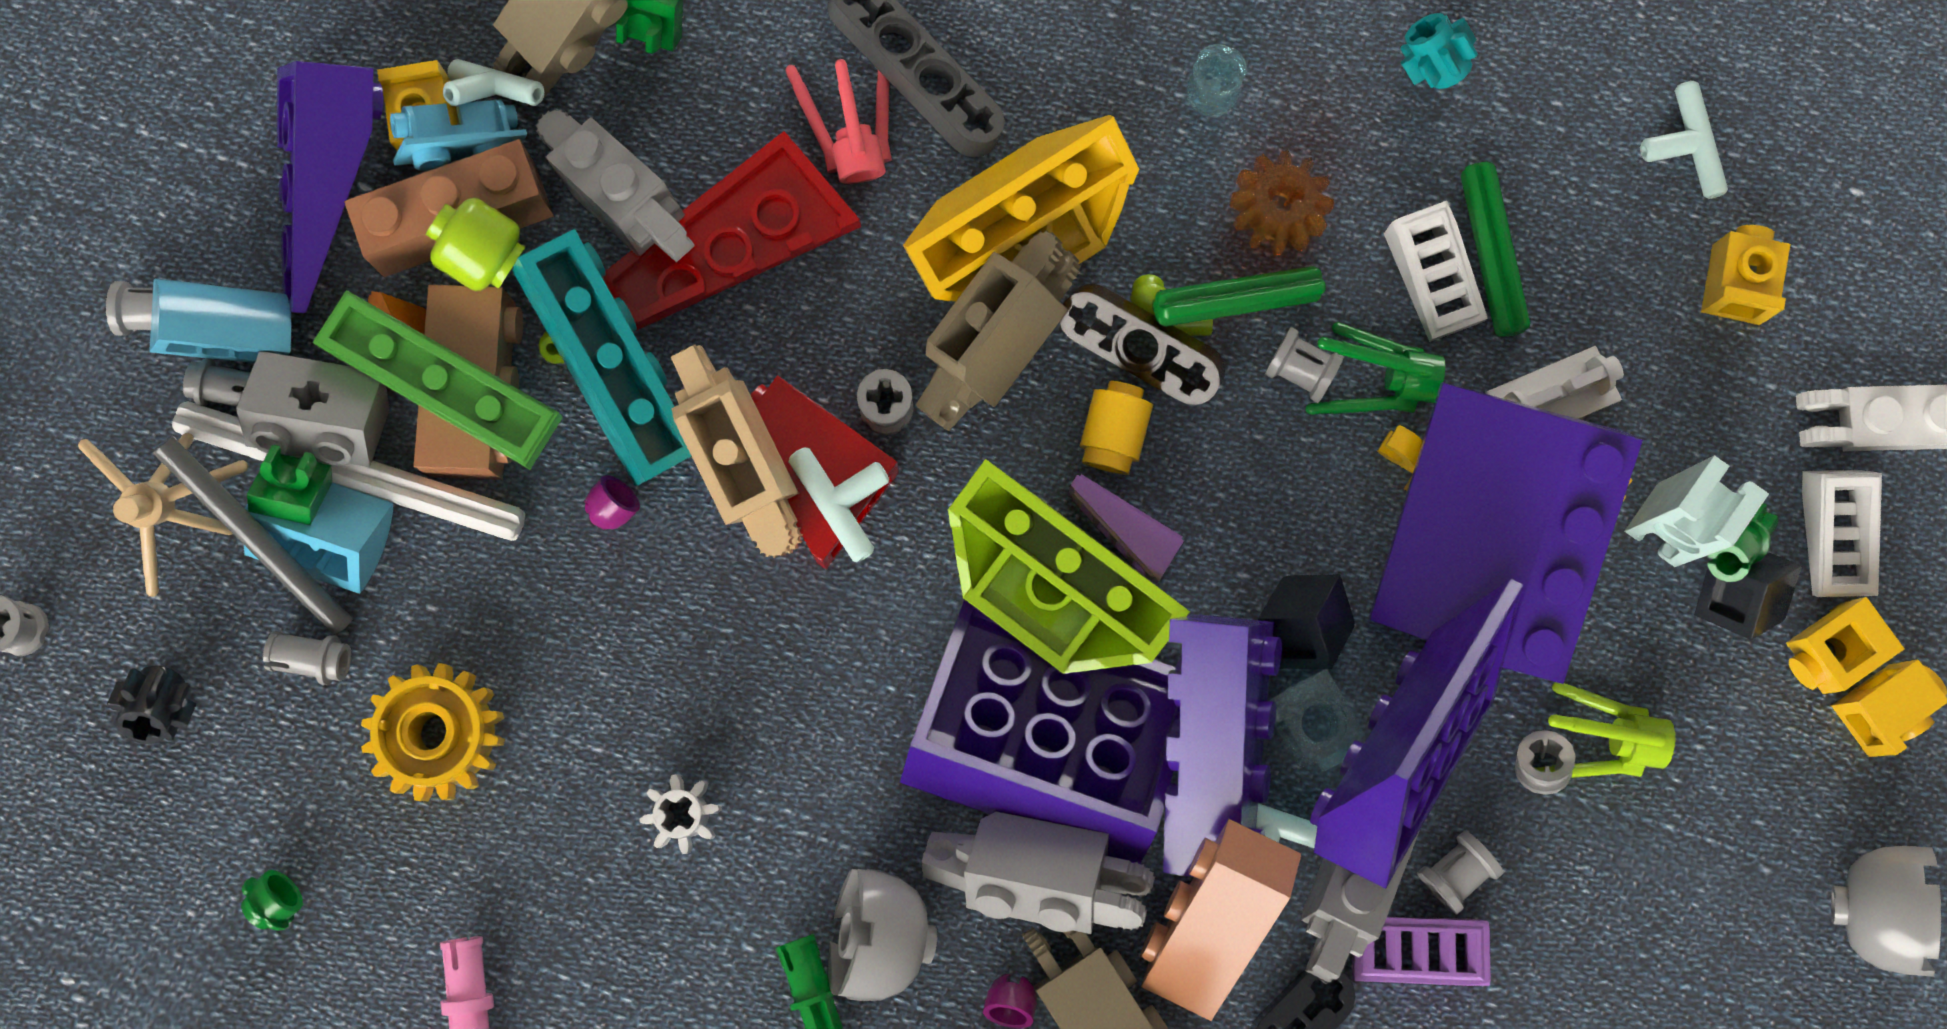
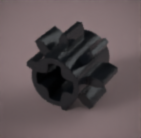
[106,666,197,744]

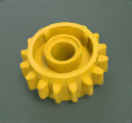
[361,663,505,802]

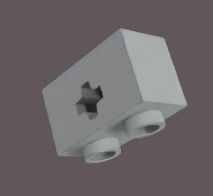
[236,351,390,467]

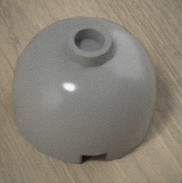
[1831,846,1941,977]
[828,869,937,1001]

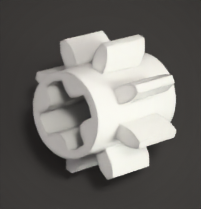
[640,774,722,854]

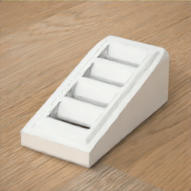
[1384,201,1488,342]
[1802,470,1882,597]

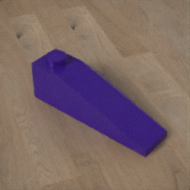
[277,61,383,313]

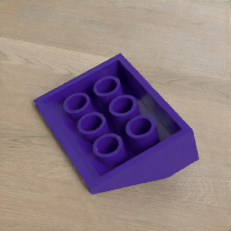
[1369,382,1643,684]
[1310,579,1523,889]
[900,599,1180,864]

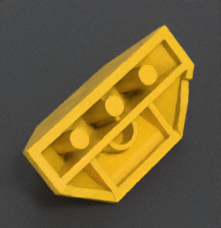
[903,115,1139,302]

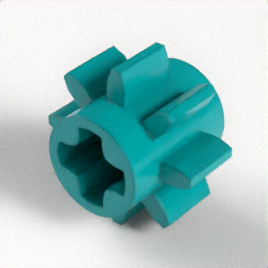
[1400,13,1478,89]

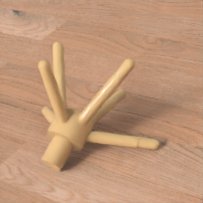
[78,433,248,597]

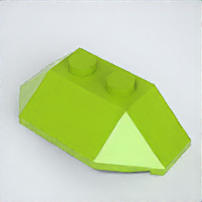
[948,459,1190,674]

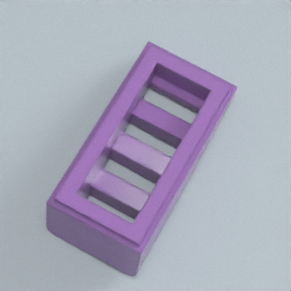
[1068,474,1184,585]
[1352,917,1491,986]

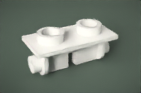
[1485,346,1624,419]

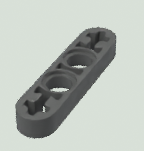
[827,0,1005,157]

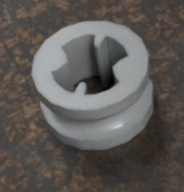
[1514,730,1576,795]

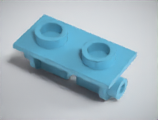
[390,99,527,171]

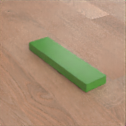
[312,290,563,470]

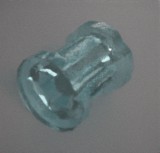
[1186,43,1247,117]

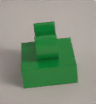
[616,0,683,54]
[247,445,332,525]

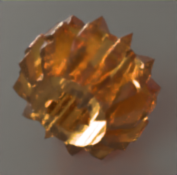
[1229,149,1334,256]

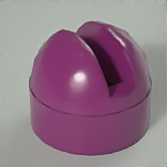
[584,475,640,530]
[983,973,1037,1028]

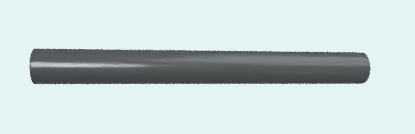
[152,435,353,635]

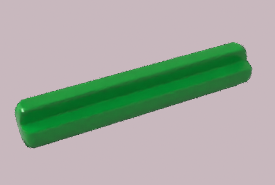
[1461,162,1531,337]
[1152,266,1326,327]

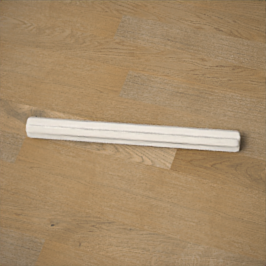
[172,401,525,541]

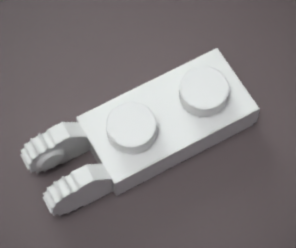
[1796,385,1947,451]

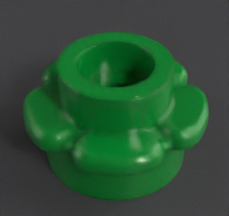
[241,870,303,931]

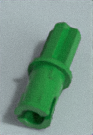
[1707,503,1779,582]
[775,934,843,1029]

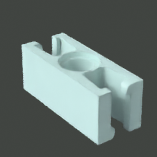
[1624,455,1769,567]

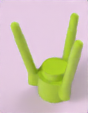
[1535,682,1675,778]

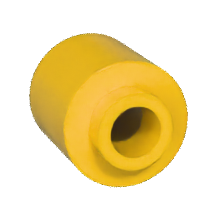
[1080,381,1153,475]

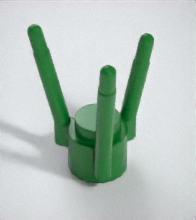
[1305,322,1446,415]

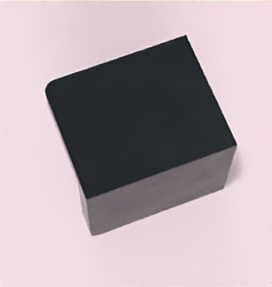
[1694,552,1802,640]
[1258,574,1355,669]

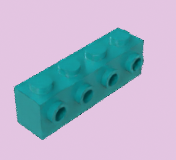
[512,229,691,486]

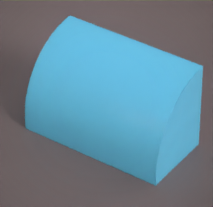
[149,278,291,363]
[244,482,393,594]

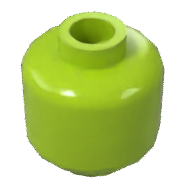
[425,197,525,291]

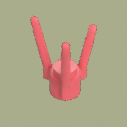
[785,59,892,184]

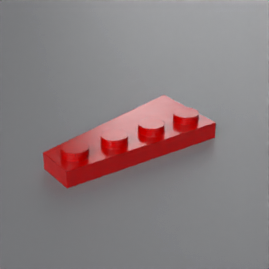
[602,131,861,331]

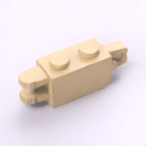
[671,345,803,558]

